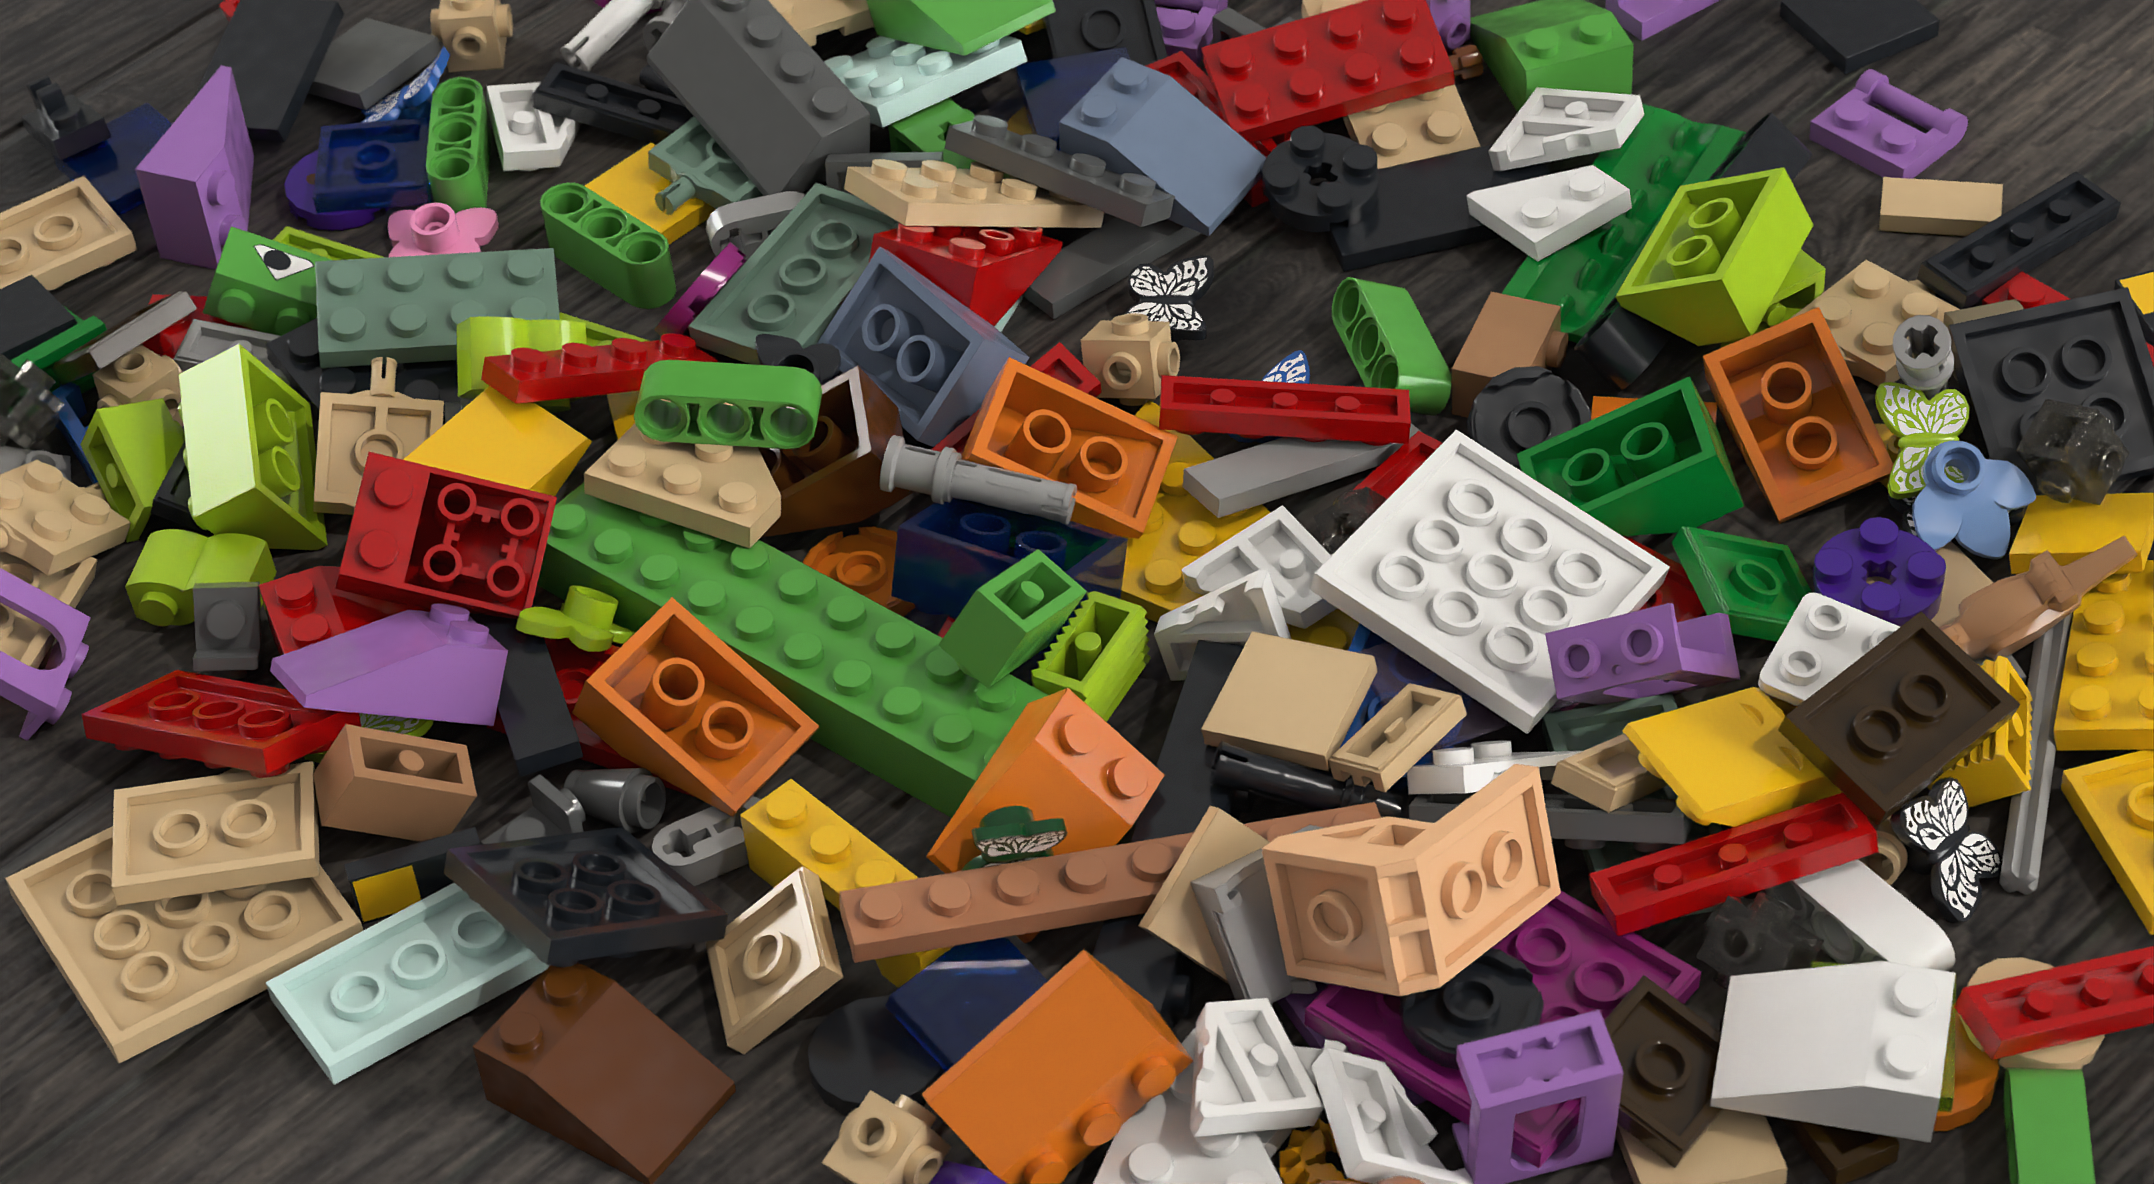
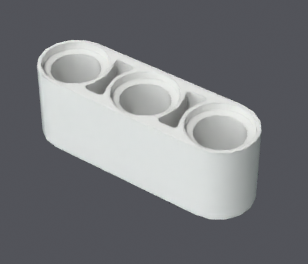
[1765,859,1955,971]

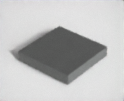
[308,18,442,110]

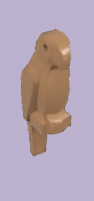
[1939,536,2137,660]

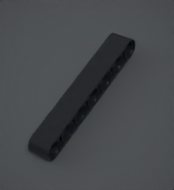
[1574,112,1812,392]

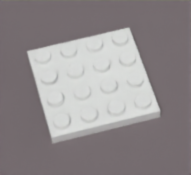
[1309,430,1670,734]

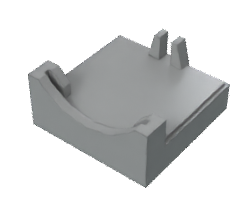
[1190,825,1330,1004]

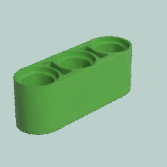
[426,77,492,214]
[540,183,676,309]
[1332,277,1451,416]
[634,360,822,449]
[2004,1068,2095,1184]

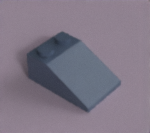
[1059,57,1266,236]
[817,247,1030,447]

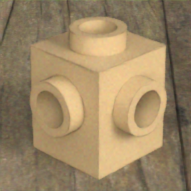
[431,0,513,72]
[1081,313,1180,406]
[93,344,184,427]
[822,1090,951,1184]

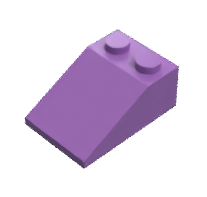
[135,66,254,270]
[270,604,508,726]

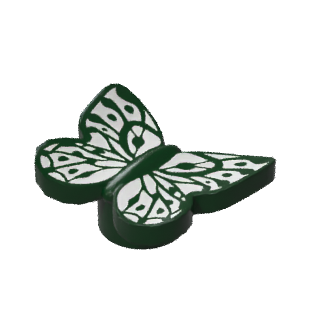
[961,806,1068,871]

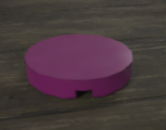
[654,242,746,336]

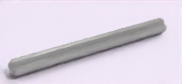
[1999,611,2074,895]

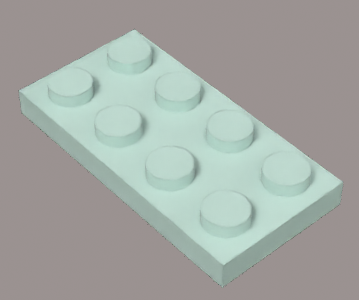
[266,883,550,1085]

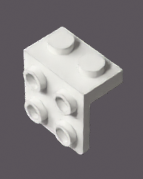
[1758,593,1900,706]

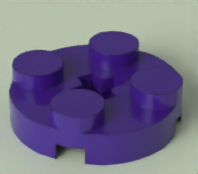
[1812,517,1946,627]

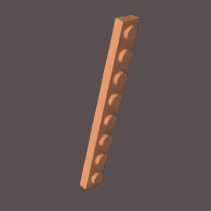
[840,802,1381,963]

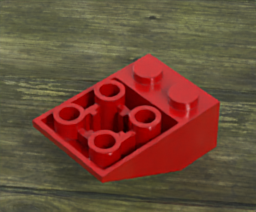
[869,223,1063,326]
[335,451,557,619]

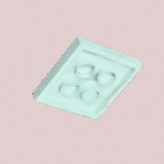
[824,36,1027,127]

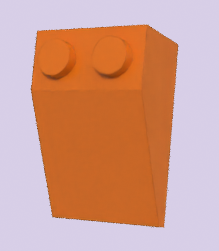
[1703,307,1894,524]
[962,357,1178,539]
[572,597,819,817]
[926,688,1165,943]

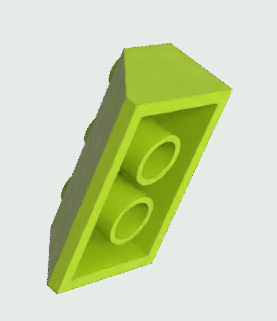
[1615,167,1813,346]
[178,344,327,550]

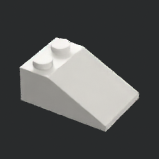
[1710,961,1955,1143]

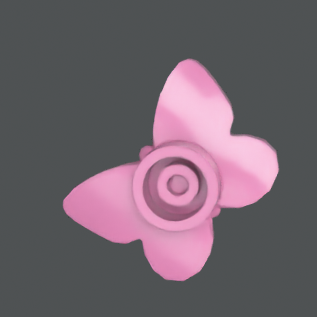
[388,203,499,257]

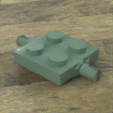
[648,117,764,215]

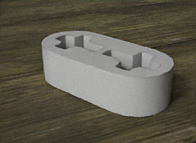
[706,191,805,260]
[652,796,761,886]

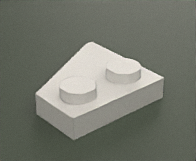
[486,82,582,171]
[1190,998,1324,1137]

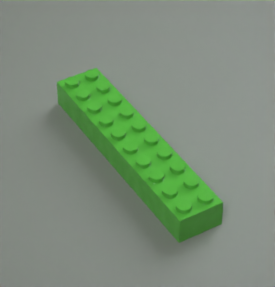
[537,482,1048,818]

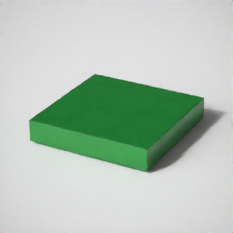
[1671,526,1812,642]

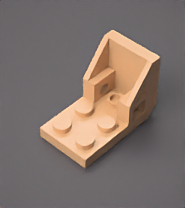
[1262,764,1561,996]

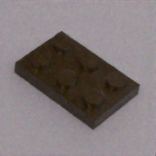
[1778,611,2020,826]

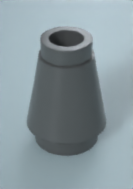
[564,768,666,833]

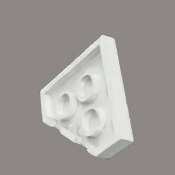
[1093,1049,1283,1184]

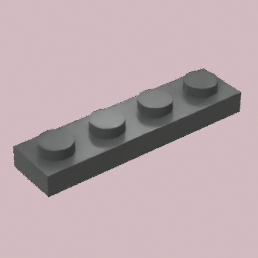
[944,115,1175,227]
[1409,792,1693,853]

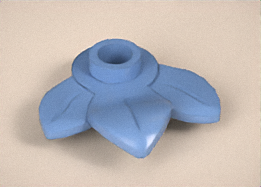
[1912,441,2036,559]

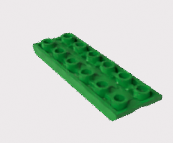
[1502,103,1746,343]

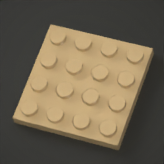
[5,768,363,1063]

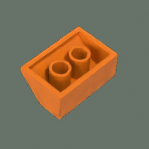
[922,950,1194,1184]

